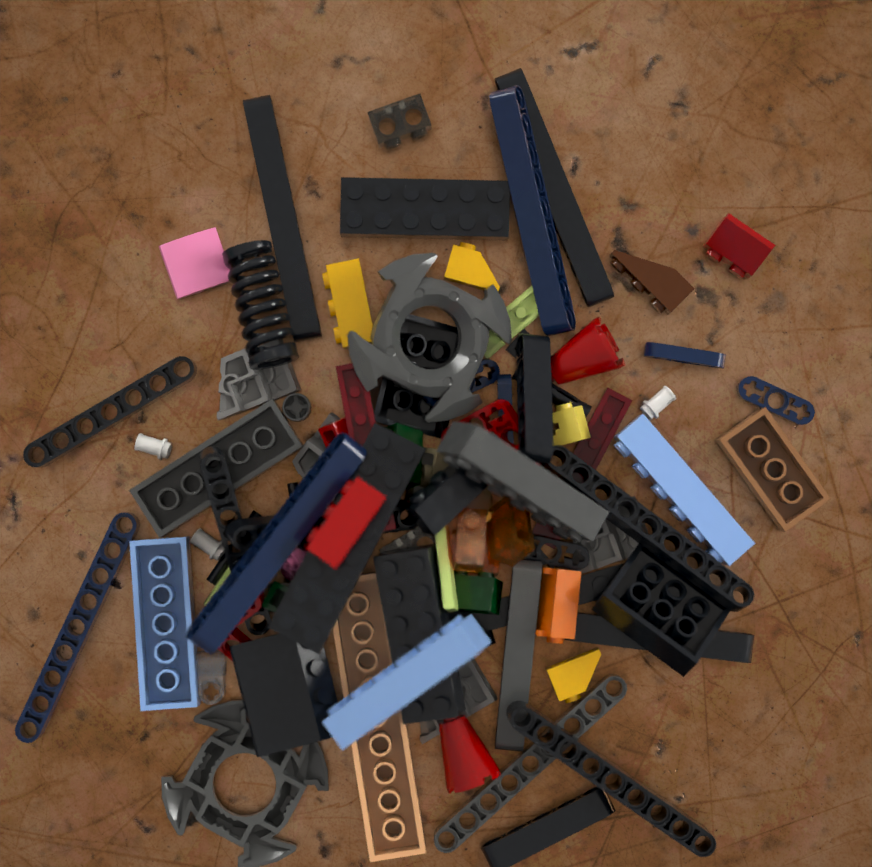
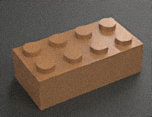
[715,407,831,532]

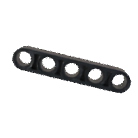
[516,333,553,464]
[481,786,616,867]

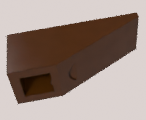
[609,250,695,314]

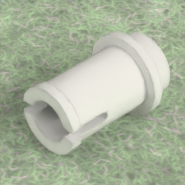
[640,386,677,420]
[134,433,172,460]
[190,528,225,561]

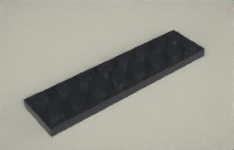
[268,423,426,654]

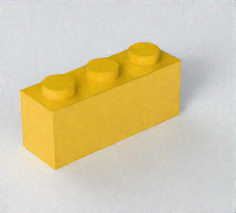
[322,258,373,349]

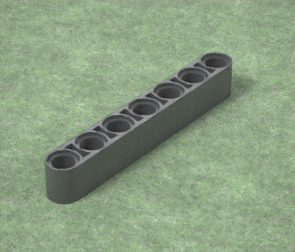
[495,559,542,752]

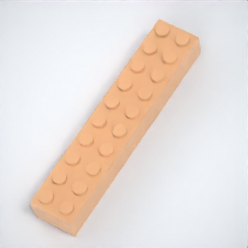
[333,572,426,862]

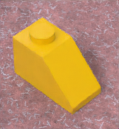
[444,242,500,291]
[546,647,601,704]

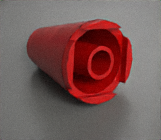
[551,317,625,385]
[439,714,501,794]

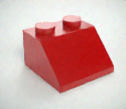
[703,213,775,279]

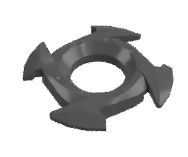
[347,253,512,422]
[161,700,329,867]

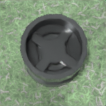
[282,393,312,422]

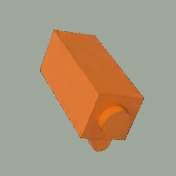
[535,567,582,644]

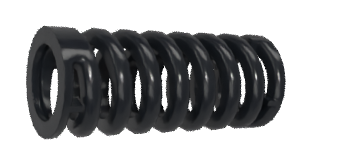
[222,240,299,370]

